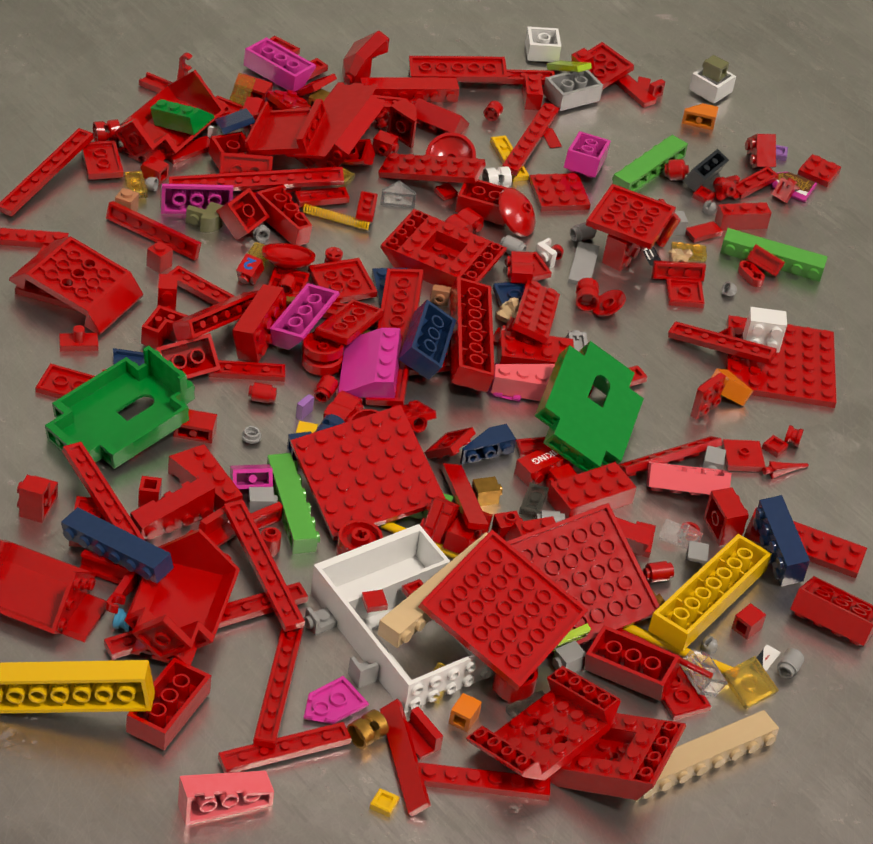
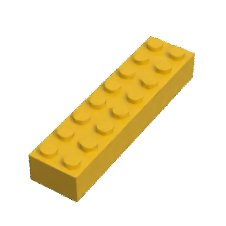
[648,534,772,652]
[0,660,155,714]

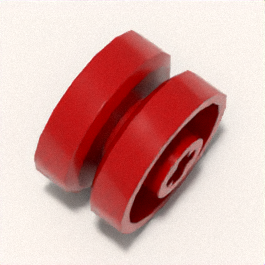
[302,331,344,376]
[336,519,383,556]

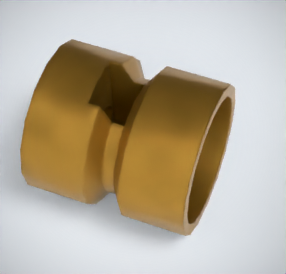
[347,709,389,749]

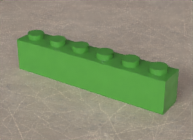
[612,135,688,192]
[720,228,828,282]
[267,453,320,555]

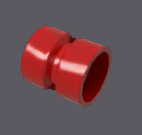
[92,119,120,142]
[576,278,599,311]

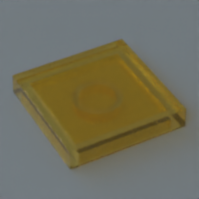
[722,656,779,710]

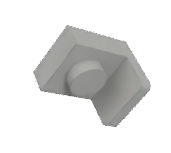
[565,330,588,351]
[304,607,337,635]

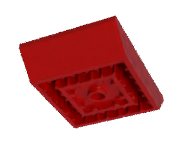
[380,209,507,289]
[549,713,686,800]

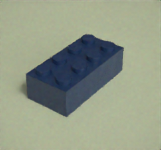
[399,300,456,380]
[753,495,810,587]

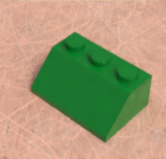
[150,99,215,135]

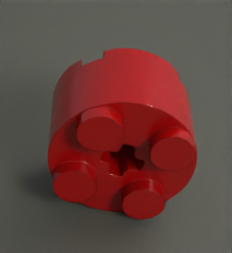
[492,668,538,705]

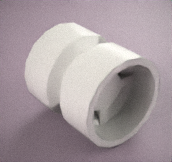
[482,166,512,188]

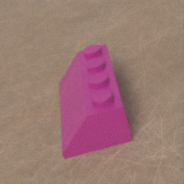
[243,37,316,91]
[160,184,233,214]
[270,283,340,350]

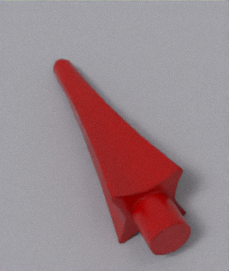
[762,461,809,479]

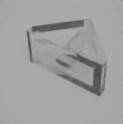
[380,181,417,208]

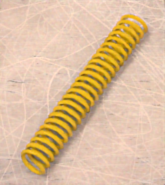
[303,203,370,231]

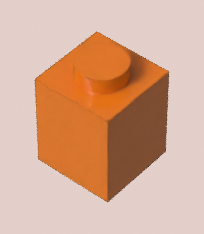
[448,693,482,733]

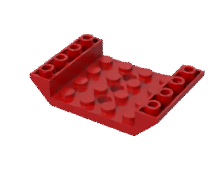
[9,236,143,335]
[466,666,621,781]

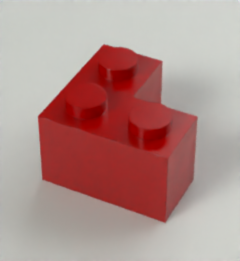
[745,134,776,169]
[141,305,188,348]
[17,474,58,523]

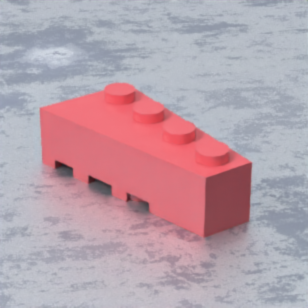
[491,364,555,401]
[646,462,732,496]
[178,771,274,825]

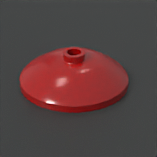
[425,132,476,158]
[498,188,536,237]
[262,243,316,270]

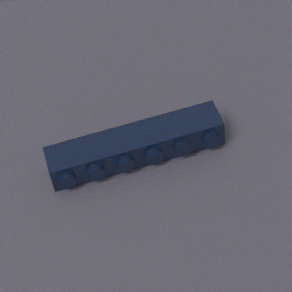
[61,507,174,583]

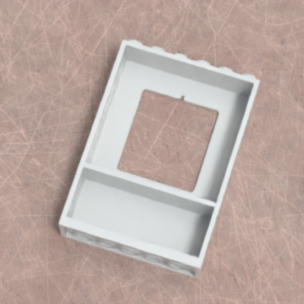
[311,524,495,713]

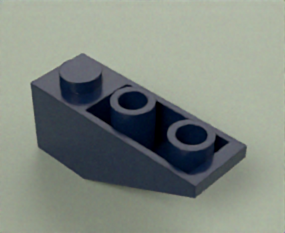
[460,424,516,464]

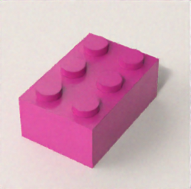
[564,131,611,177]

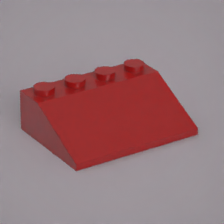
[790,576,873,646]

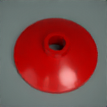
[593,289,626,317]

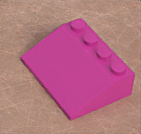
[338,328,401,398]

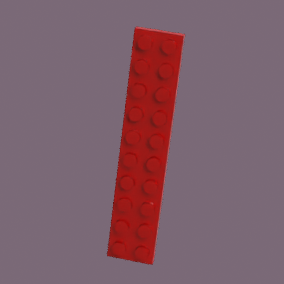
[365,268,424,407]

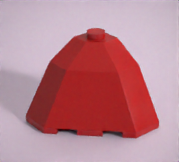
[342,30,389,85]

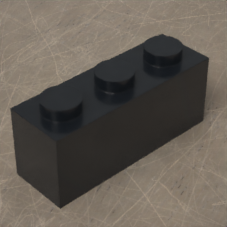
[683,149,729,192]

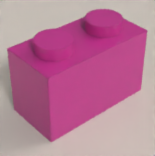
[230,464,273,489]

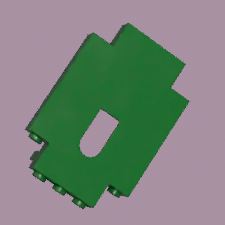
[535,341,644,472]
[45,346,195,469]

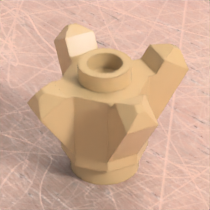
[668,248,693,262]
[495,297,519,323]

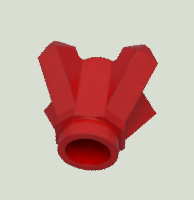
[713,175,740,202]

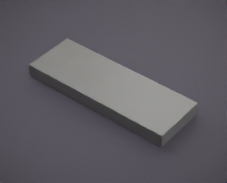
[568,242,600,285]

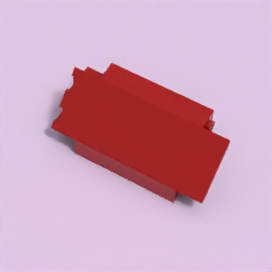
[114,70,228,162]
[284,82,385,168]
[125,529,240,665]
[0,539,107,642]

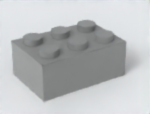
[543,70,603,111]

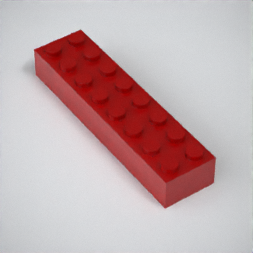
[450,277,495,392]

